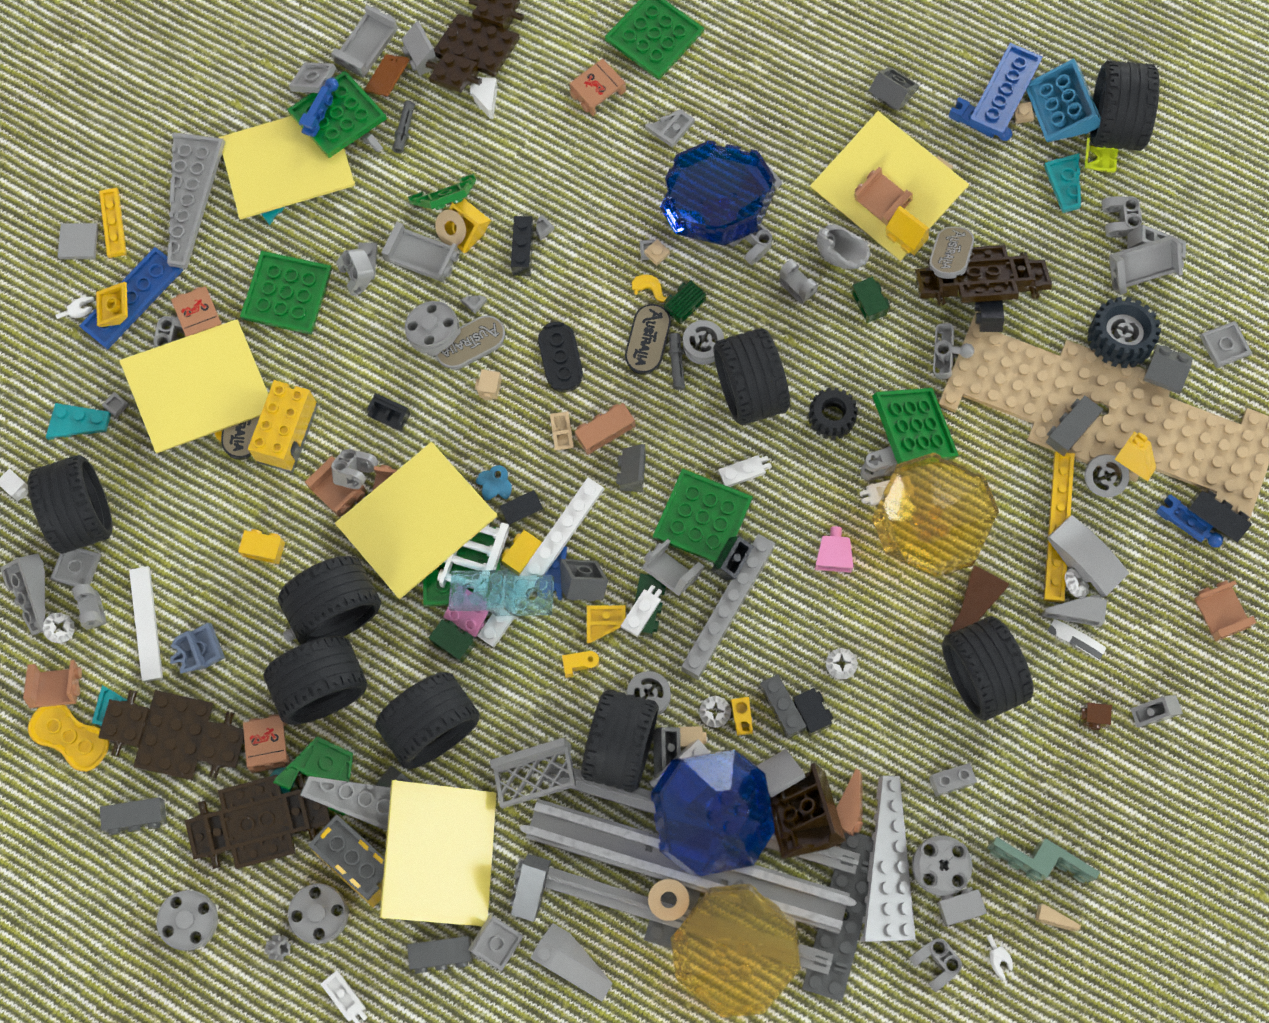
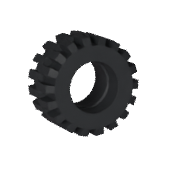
[809,387,858,440]

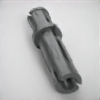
[392,101,415,154]
[668,333,685,390]

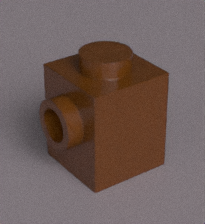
[1080,702,1112,730]

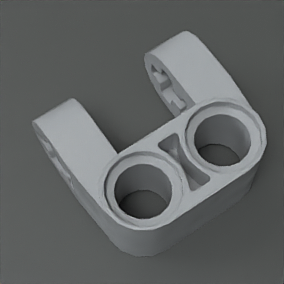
[1101,196,1142,238]
[725,218,772,265]
[336,249,374,296]
[779,259,818,304]
[154,316,184,347]
[860,446,902,481]
[331,449,378,489]
[72,584,106,630]
[908,938,962,992]

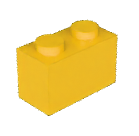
[238,529,285,564]
[501,530,542,576]

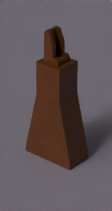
[948,565,1009,634]

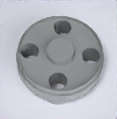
[405,301,461,356]
[912,836,972,896]
[288,883,349,944]
[157,890,218,951]

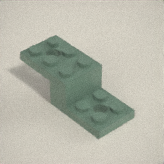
[987,837,1100,883]

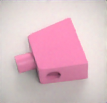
[815,526,853,573]

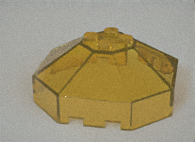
[872,453,999,578]
[671,884,801,1017]

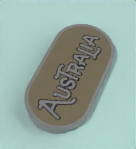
[929,226,974,279]
[436,316,505,370]

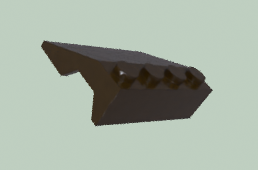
[763,763,846,859]

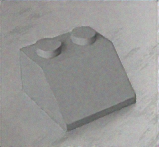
[401,21,437,76]

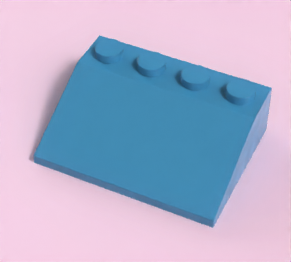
[1026,58,1101,142]

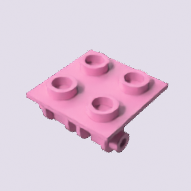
[443,585,492,637]

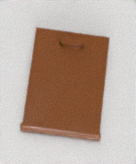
[364,54,410,97]

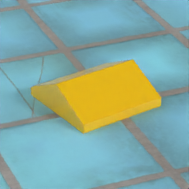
[96,282,128,327]

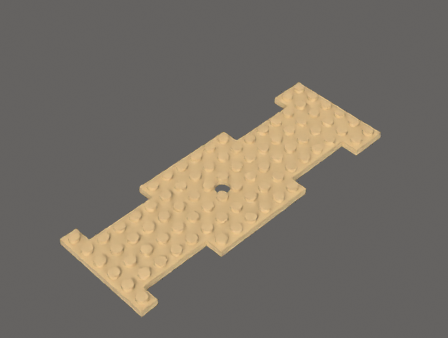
[939,311,1269,520]

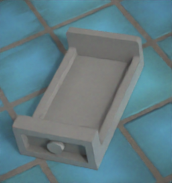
[331,5,398,78]
[381,221,460,283]
[1109,235,1184,295]

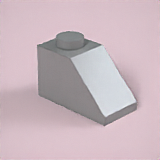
[1131,695,1183,728]

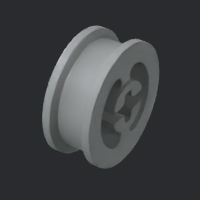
[683,320,724,365]
[1084,454,1129,497]
[627,671,671,715]

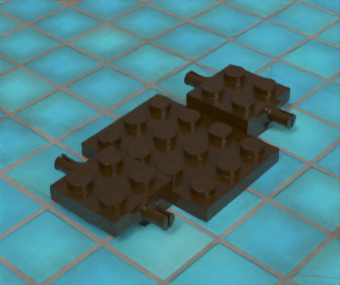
[426,0,524,93]
[915,245,1052,306]
[98,690,244,781]
[185,774,331,869]

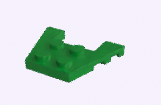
[408,173,476,210]
[273,736,353,816]

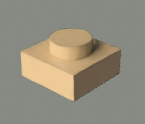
[1014,102,1034,124]
[644,239,670,266]

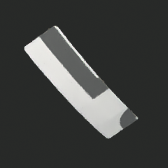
[1048,619,1106,660]

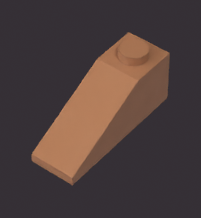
[836,769,863,836]

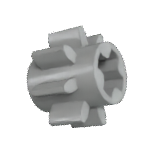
[265,935,291,961]

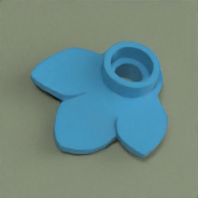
[476,465,512,501]

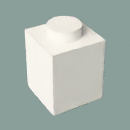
[0,469,28,502]

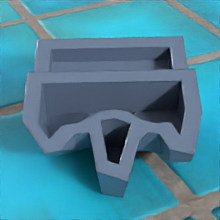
[170,623,225,674]

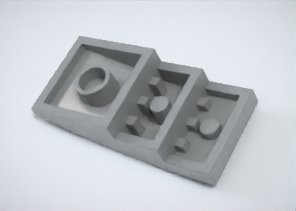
[1047,515,1129,597]

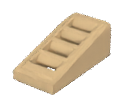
[1035,903,1081,932]

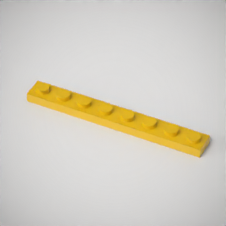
[1043,451,1075,603]

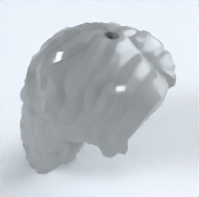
[816,224,871,270]

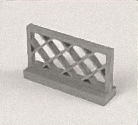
[490,738,577,809]

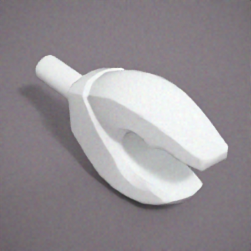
[56,297,94,319]
[987,934,1013,981]

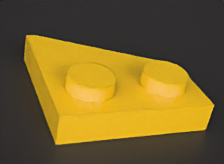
[587,605,626,643]

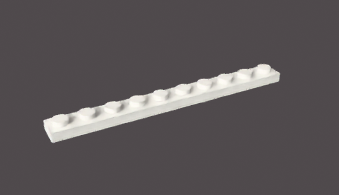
[477,477,604,647]

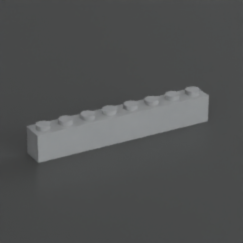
[681,534,775,681]

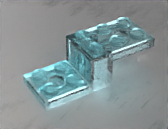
[448,570,554,616]

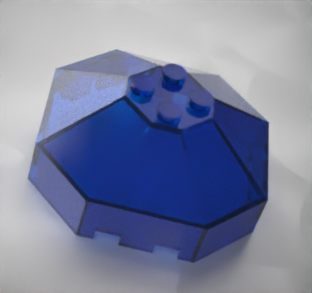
[660,140,776,246]
[650,749,775,877]

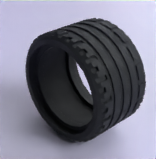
[1090,60,1160,151]
[713,328,790,426]
[28,455,113,554]
[277,556,381,645]
[942,616,1034,721]
[263,636,368,725]
[375,672,480,769]
[581,689,659,792]

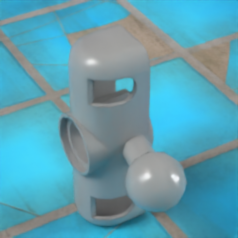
[933,323,974,379]

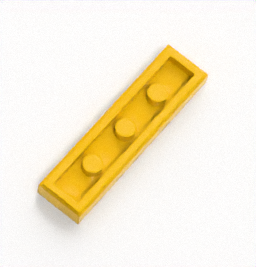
[99,187,127,258]

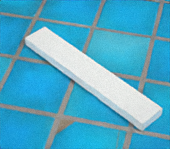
[129,566,163,682]

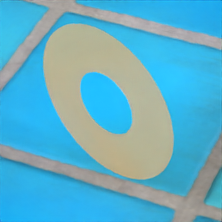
[435,210,466,246]
[648,879,689,921]

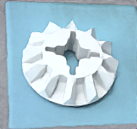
[1065,568,1089,598]
[43,612,75,643]
[826,648,858,679]
[699,695,731,728]

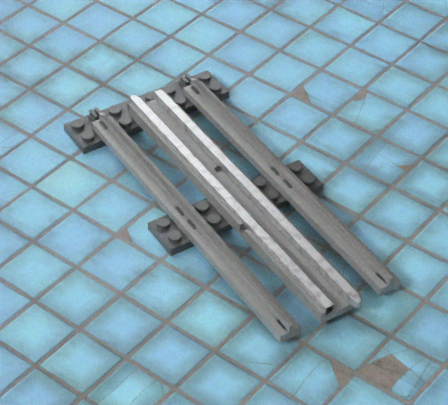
[513,762,874,1002]

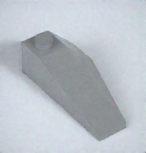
[0,553,45,636]
[530,923,613,1002]

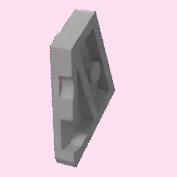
[645,109,695,148]

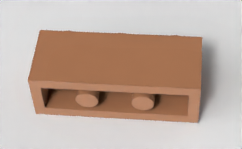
[575,403,636,455]

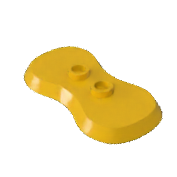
[28,705,109,772]

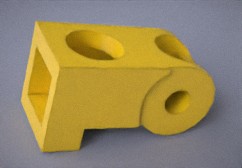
[562,651,599,678]
[731,697,753,736]

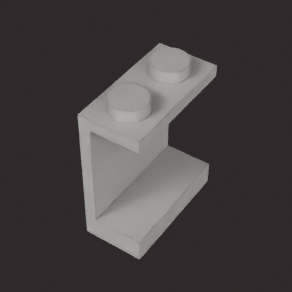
[642,539,705,596]

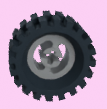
[1087,297,1161,368]

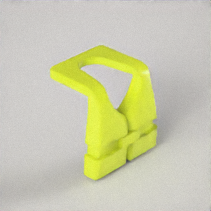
[1084,137,1118,173]

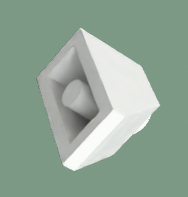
[470,77,498,119]

